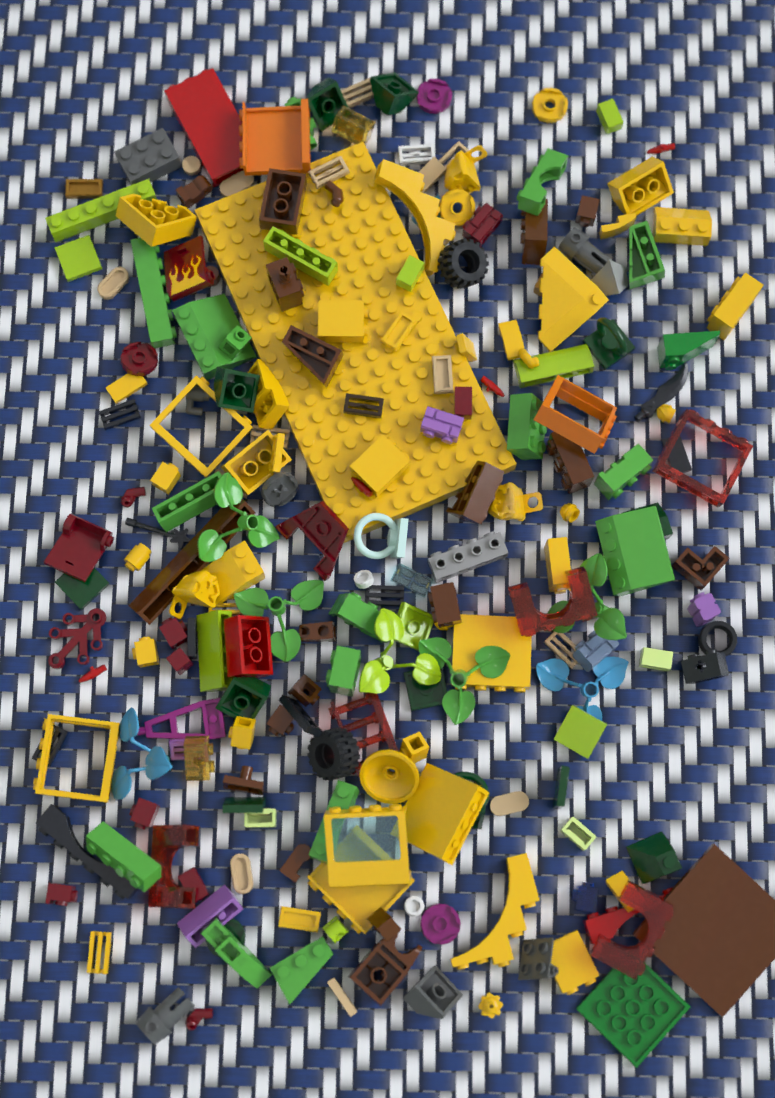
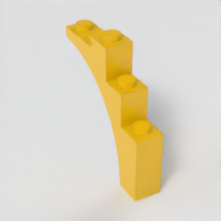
[373,159,456,277]
[450,853,540,970]

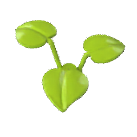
[359,608,442,694]

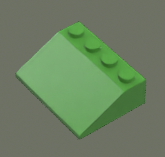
[172,294,257,381]
[595,506,675,596]

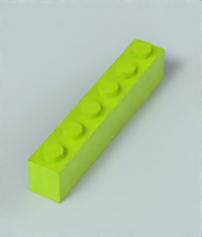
[45,179,157,242]

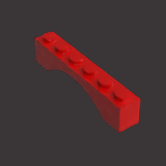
[583,887,673,944]

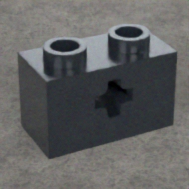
[681,649,729,684]

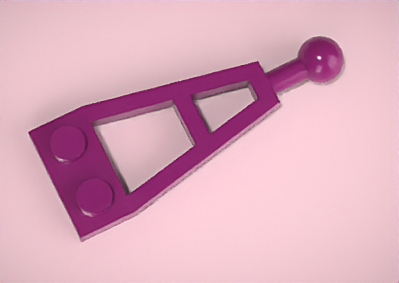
[119,698,226,741]

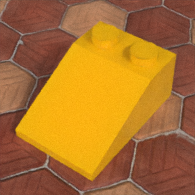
[202,540,265,606]

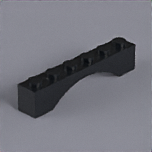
[36,804,139,899]

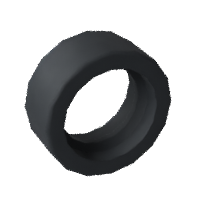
[698,621,737,657]

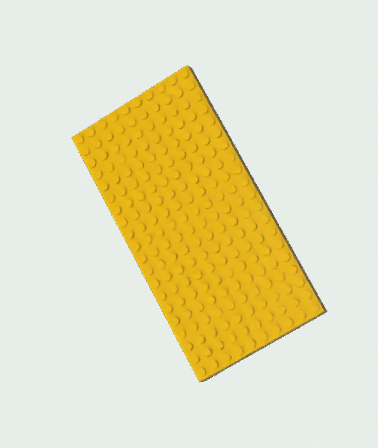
[195,142,516,543]

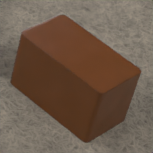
[367,907,401,941]

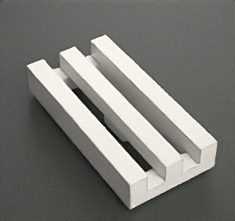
[398,144,435,166]

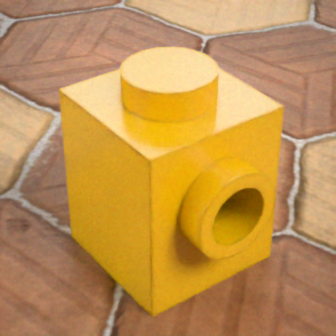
[150,462,181,495]
[132,637,160,668]
[228,716,256,750]
[399,731,429,763]

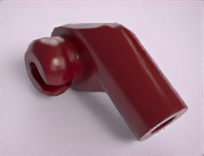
[121,486,146,508]
[185,1008,213,1031]

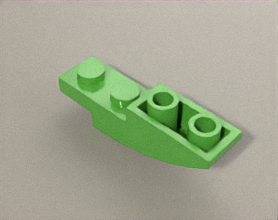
[201,918,272,989]

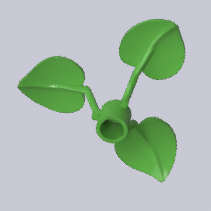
[197,472,280,562]
[545,553,627,640]
[234,580,324,662]
[419,637,510,725]

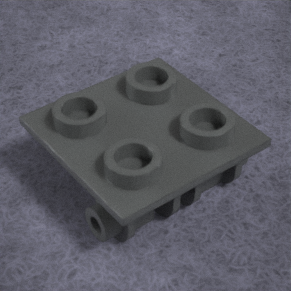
[518,937,559,980]

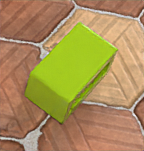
[596,99,624,135]
[396,255,425,292]

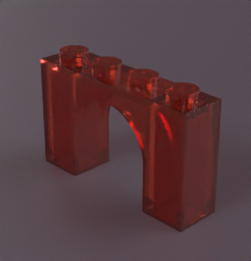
[508,566,597,637]
[148,825,199,908]
[591,880,675,980]

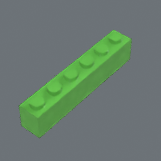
[131,238,177,348]

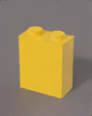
[318,300,368,343]
[350,435,410,497]
[544,537,573,594]
[551,930,600,995]

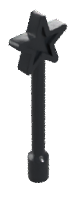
[125,517,191,549]

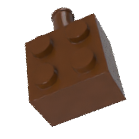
[266,257,304,312]

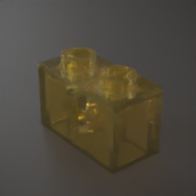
[331,105,375,145]
[183,736,215,781]

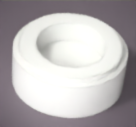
[354,570,374,589]
[404,896,424,916]

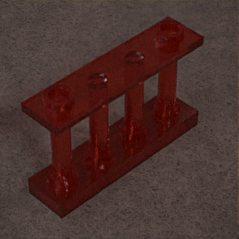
[328,693,399,778]

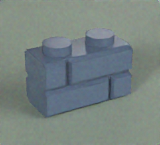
[573,630,619,672]

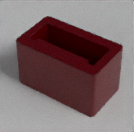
[454,386,472,420]
[166,647,194,675]
[178,867,210,904]

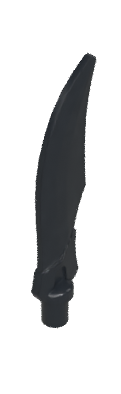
[634,362,688,422]

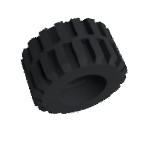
[438,239,489,289]
[307,727,360,781]

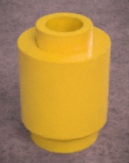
[124,543,152,572]

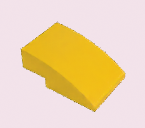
[248,359,289,430]

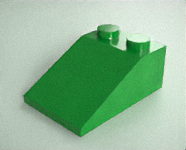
[657,331,720,370]

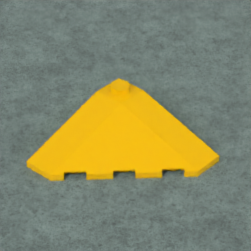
[538,246,609,352]

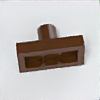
[223,766,264,796]

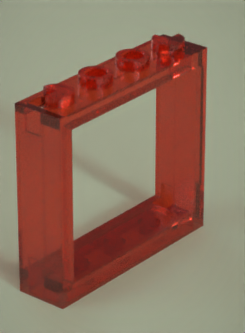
[652,409,753,507]

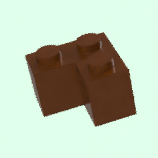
[672,546,730,591]
[428,582,462,628]

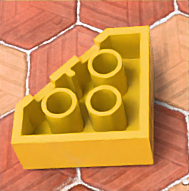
[115,194,197,247]

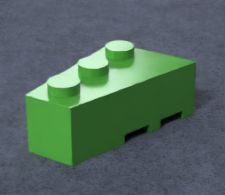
[594,443,654,500]
[329,592,387,643]

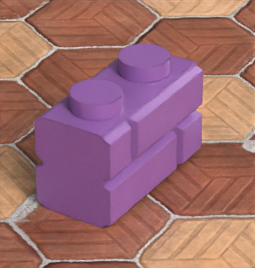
[420,406,464,444]
[687,592,721,627]

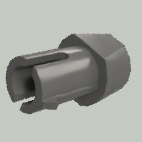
[558,227,611,276]
[136,987,195,1045]

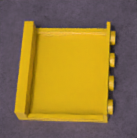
[451,614,532,693]
[390,763,489,865]
[307,825,415,934]

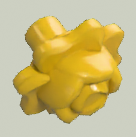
[478,993,503,1018]

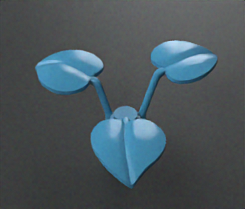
[536,657,628,721]
[111,707,173,801]

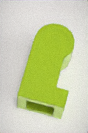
[323,916,349,943]

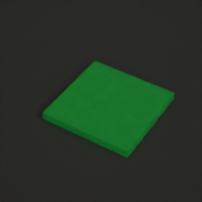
[575,949,691,1068]

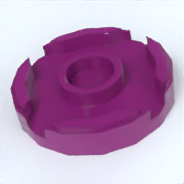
[416,78,452,114]
[421,904,461,945]

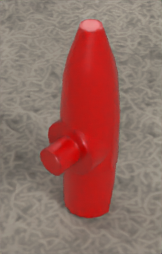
[647,143,675,154]
[480,376,505,397]
[351,477,373,497]
[79,664,107,682]

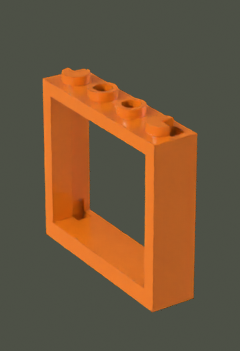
[533,375,617,454]

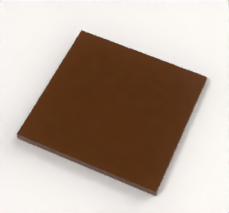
[632,843,775,1018]

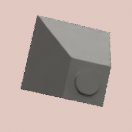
[403,965,463,1019]

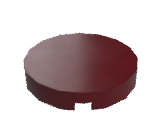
[121,342,158,376]

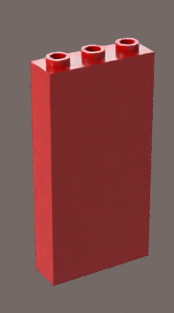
[164,68,244,187]

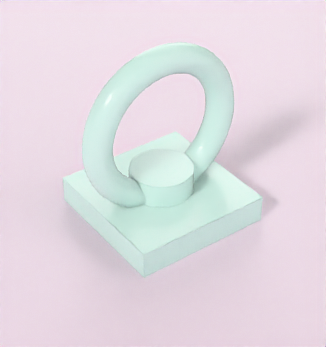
[354,513,409,559]

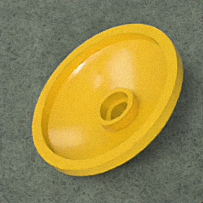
[360,750,419,804]

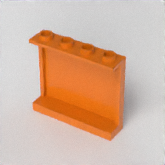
[239,99,311,176]

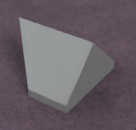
[590,260,629,296]

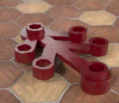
[48,608,107,670]

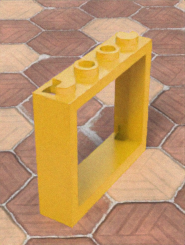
[150,375,253,478]
[33,714,120,803]

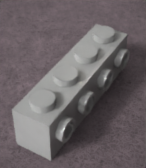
[428,531,509,583]

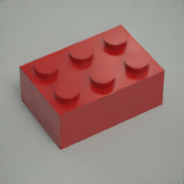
[224,615,273,678]

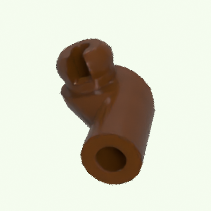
[325,181,344,207]

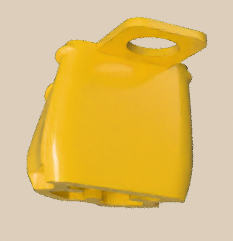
[444,145,488,194]
[488,482,543,521]
[169,570,220,619]

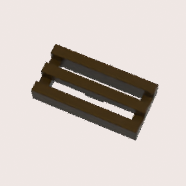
[343,393,384,418]

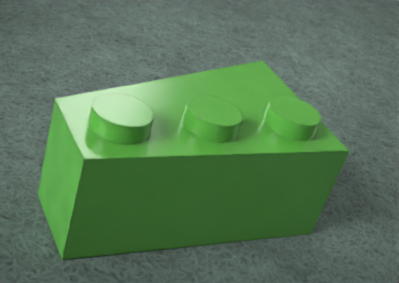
[629,221,665,290]
[270,936,334,1004]

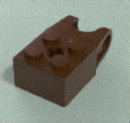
[348,925,422,1006]

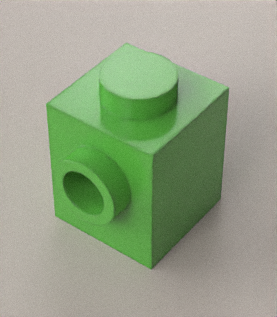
[219,325,252,359]

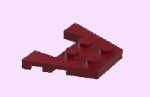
[275,501,349,581]

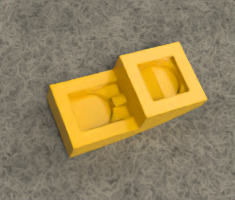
[599,213,637,240]
[498,320,525,360]

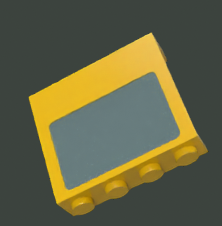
[324,804,412,887]

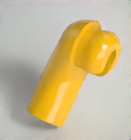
[518,348,539,369]

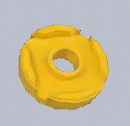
[532,88,568,123]
[439,189,475,226]

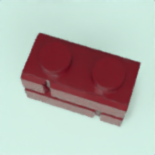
[462,203,503,247]

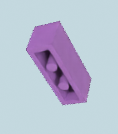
[177,884,243,948]

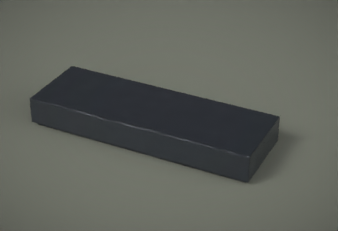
[279,695,322,738]

